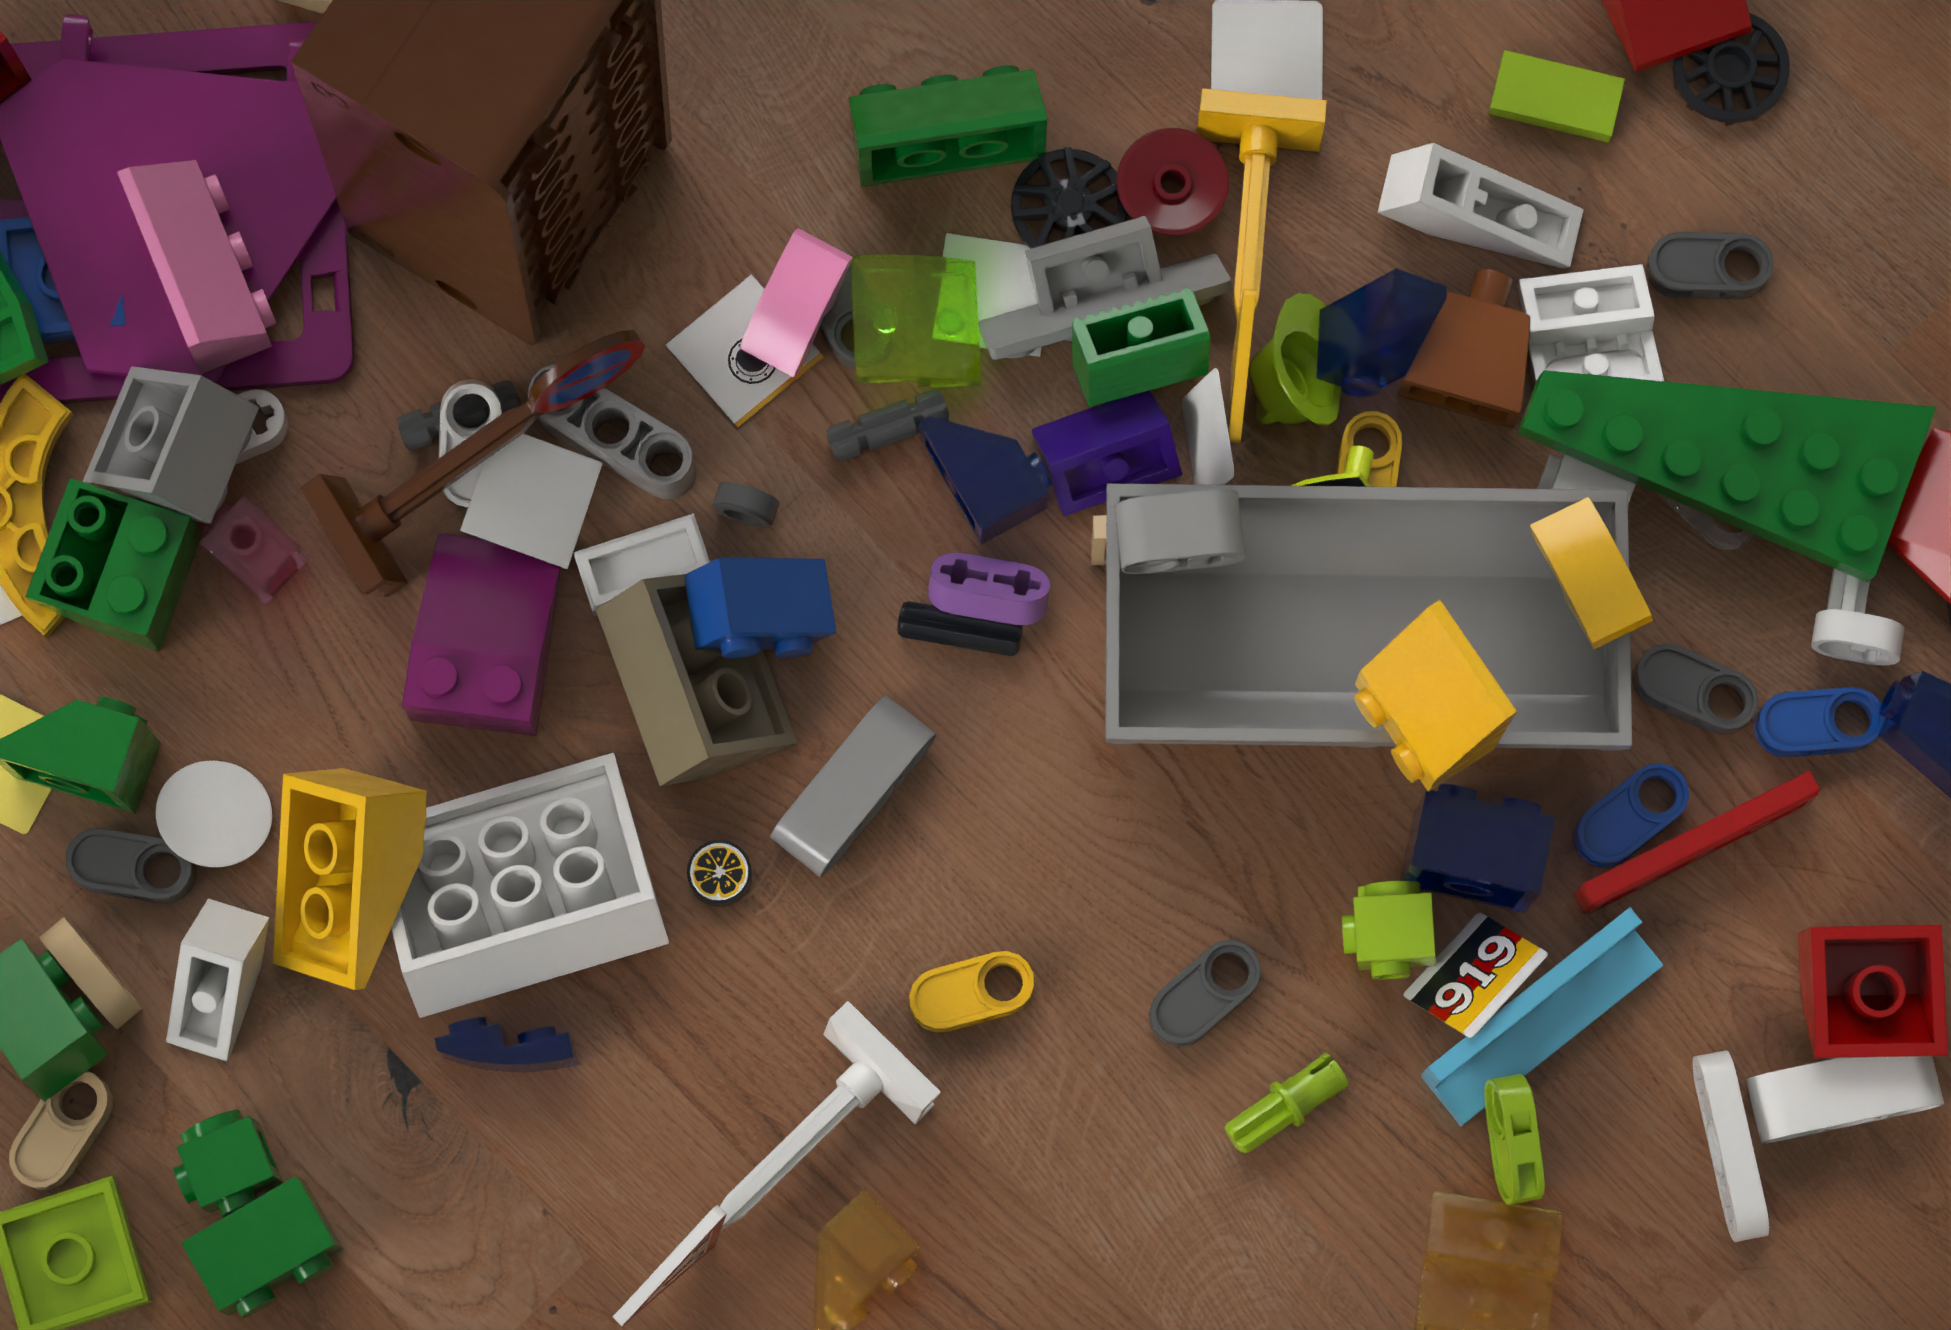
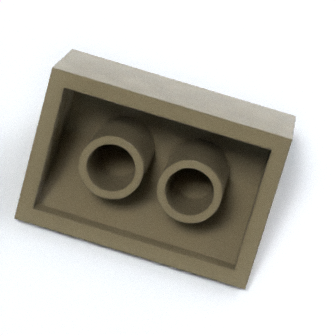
[595,574,798,786]

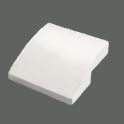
[1518,264,1664,389]

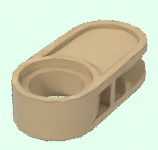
[9,1071,113,1191]

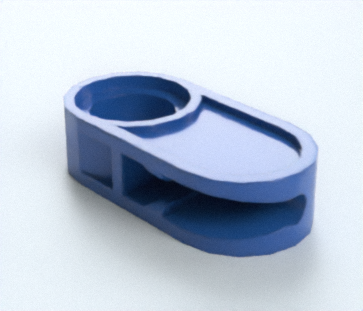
[1754,687,1885,758]
[1574,763,1689,868]

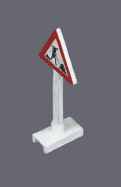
[613,1001,941,1327]

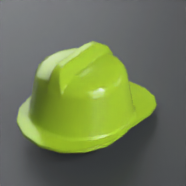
[1249,293,1347,426]

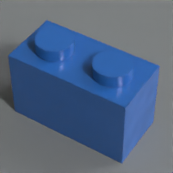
[684,558,836,659]

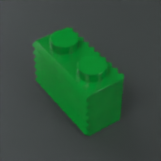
[1072,287,1211,407]

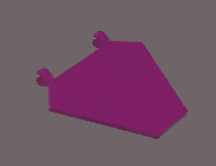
[0,14,337,383]

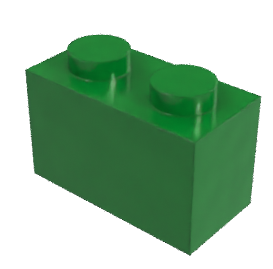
[0,938,109,1102]
[181,1175,343,1318]

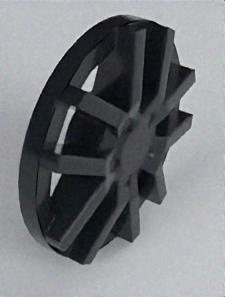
[1672,13,1790,126]
[1011,147,1127,249]

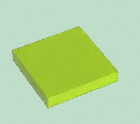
[0,1176,152,1330]

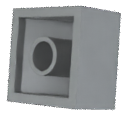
[82,366,259,524]

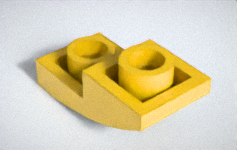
[1530,497,1653,649]

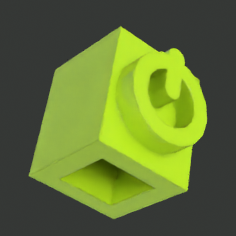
[1342,881,1436,980]

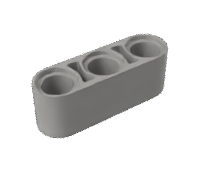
[529,364,696,499]
[770,695,937,878]

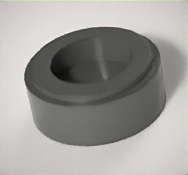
[712,482,780,528]

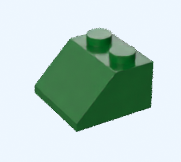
[0,696,161,814]

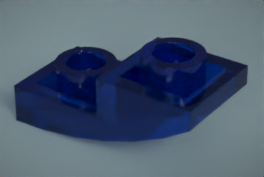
[435,1017,579,1072]

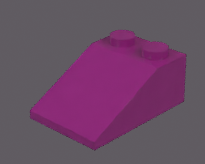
[402,533,562,736]

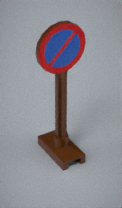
[300,330,645,597]

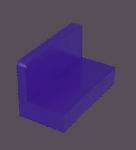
[1032,390,1183,516]

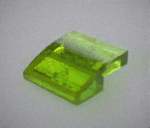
[850,254,981,388]

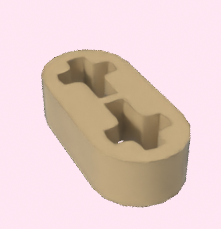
[39,916,143,1029]

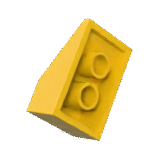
[1354,599,1517,792]
[273,768,427,990]

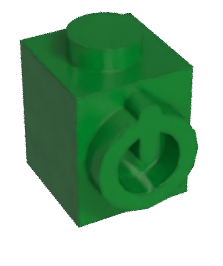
[173,1110,283,1217]

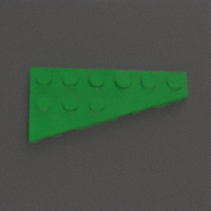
[1516,370,1936,582]

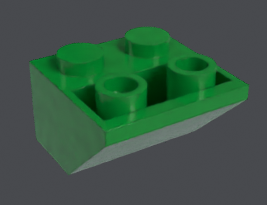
[25,478,203,652]

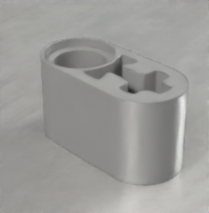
[1114,489,1246,574]

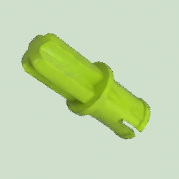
[1224,1052,1349,1153]

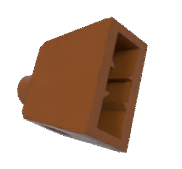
[1398,269,1530,429]

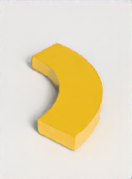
[0,374,74,639]

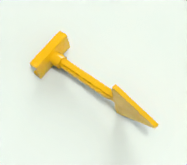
[1196,88,1327,443]

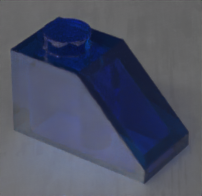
[1316,268,1447,397]
[919,416,1052,545]

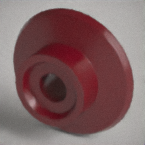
[1117,128,1229,236]

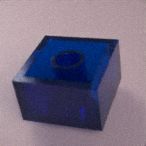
[1400,784,1555,913]

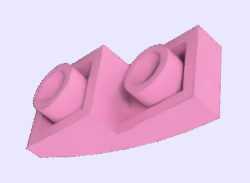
[739,228,853,377]

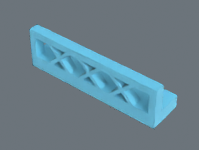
[1421,907,1663,1126]

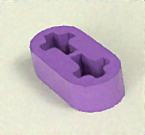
[928,553,1050,625]

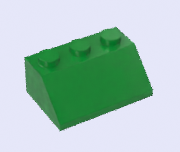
[848,65,1047,187]

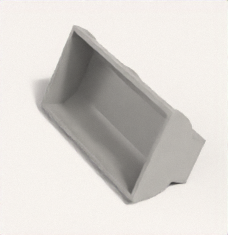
[1105,484,1632,751]

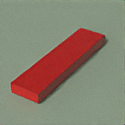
[1574,770,1821,914]

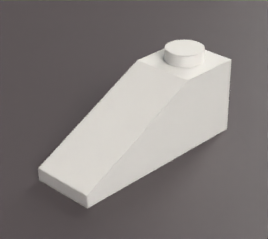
[1377,143,1584,269]

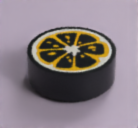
[687,840,752,907]

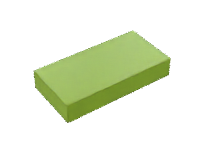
[1488,50,1625,143]

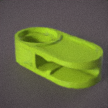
[1484,1074,1545,1205]

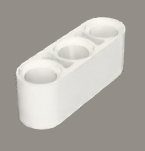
[1746,1056,1944,1144]

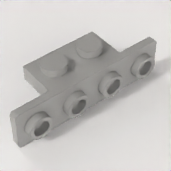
[978,216,1232,360]

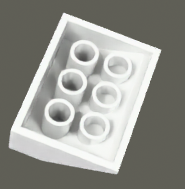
[391,753,669,1018]

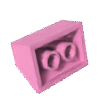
[117,160,277,374]

